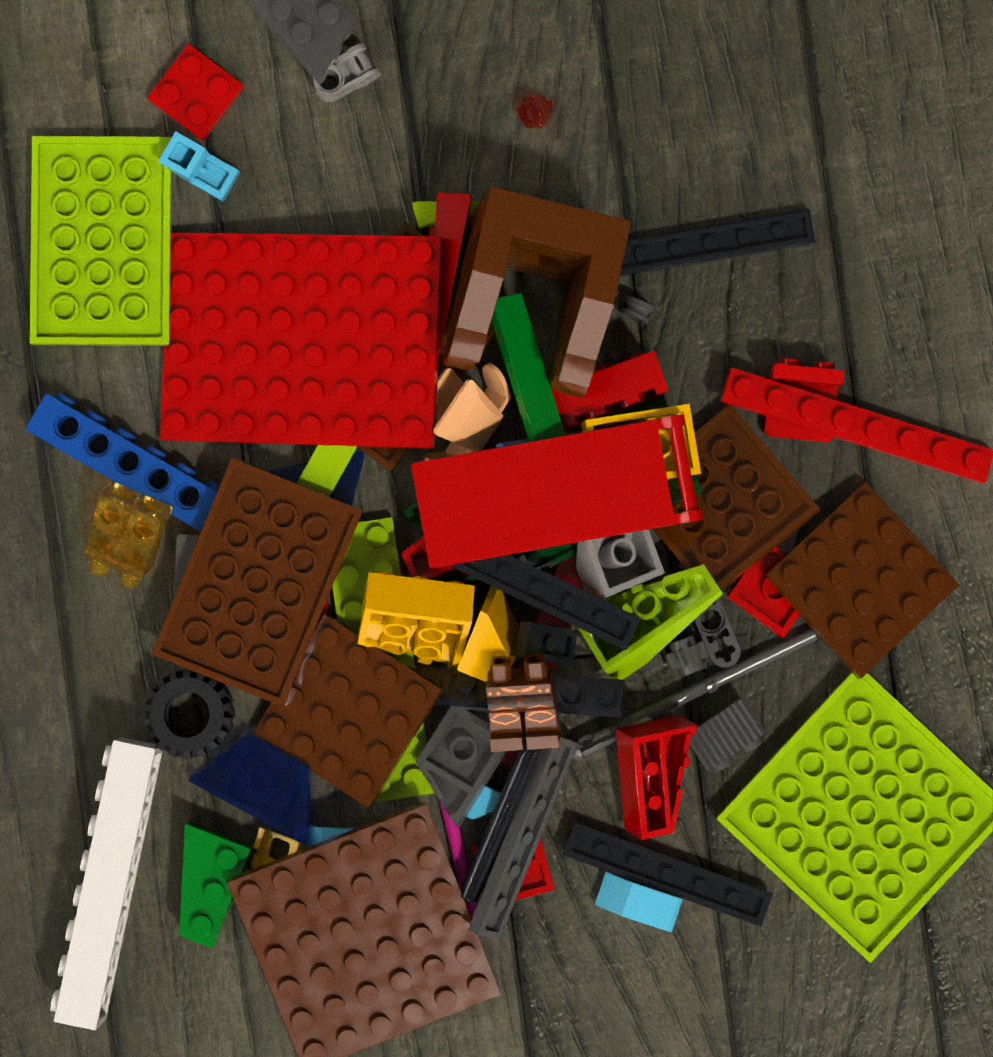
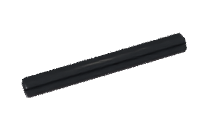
[460,738,541,903]

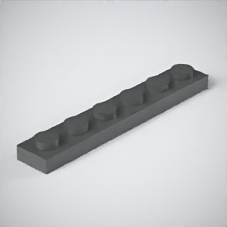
[468,737,578,940]

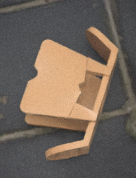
[424,363,511,461]

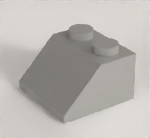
[576,530,665,599]

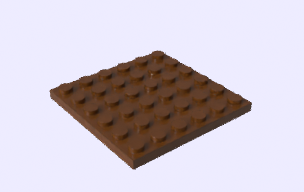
[227,801,501,1057]

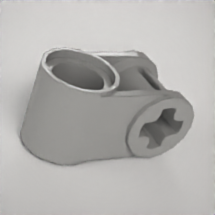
[313,43,381,102]

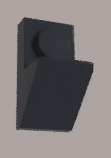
[515,621,578,665]

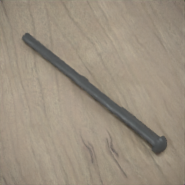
[567,628,817,760]

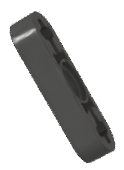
[694,598,741,668]

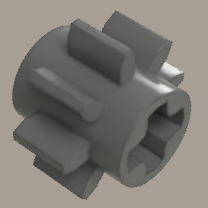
[664,635,710,677]

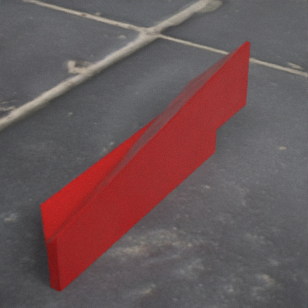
[429,192,472,359]

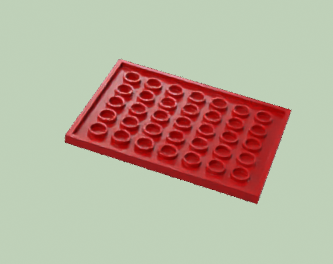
[160,233,444,449]

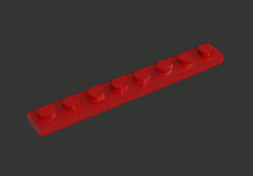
[719,367,993,484]

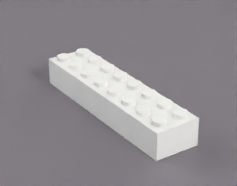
[50,737,163,1030]

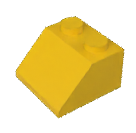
[457,586,519,682]

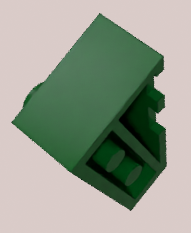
[179,821,254,948]

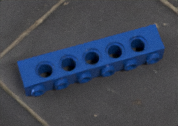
[25,392,220,531]

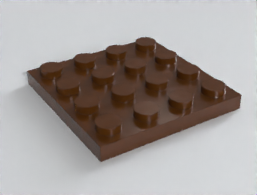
[652,405,820,591]
[764,482,959,679]
[253,614,444,808]

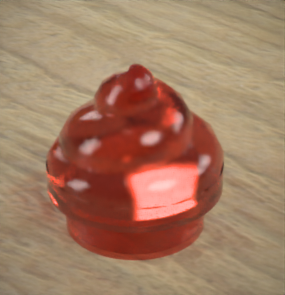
[517,94,553,129]

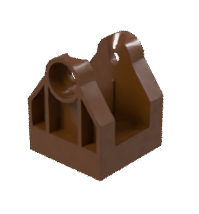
[443,186,631,398]

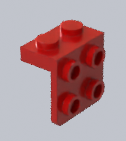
[764,358,844,443]

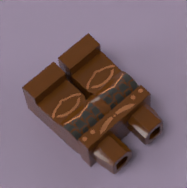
[486,653,561,752]

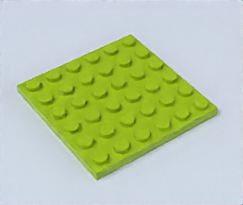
[715,672,993,963]

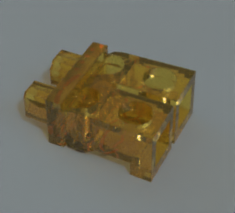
[84,481,174,590]

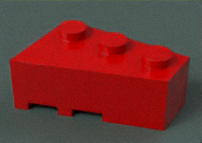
[615,715,697,840]

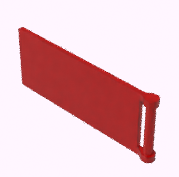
[411,414,704,568]

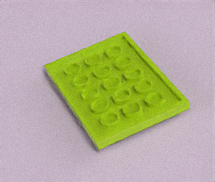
[30,136,172,346]

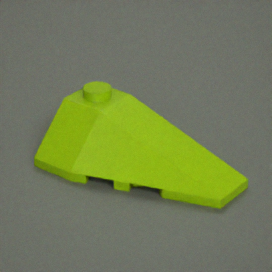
[578,564,723,680]

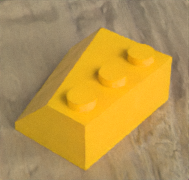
[358,572,475,669]

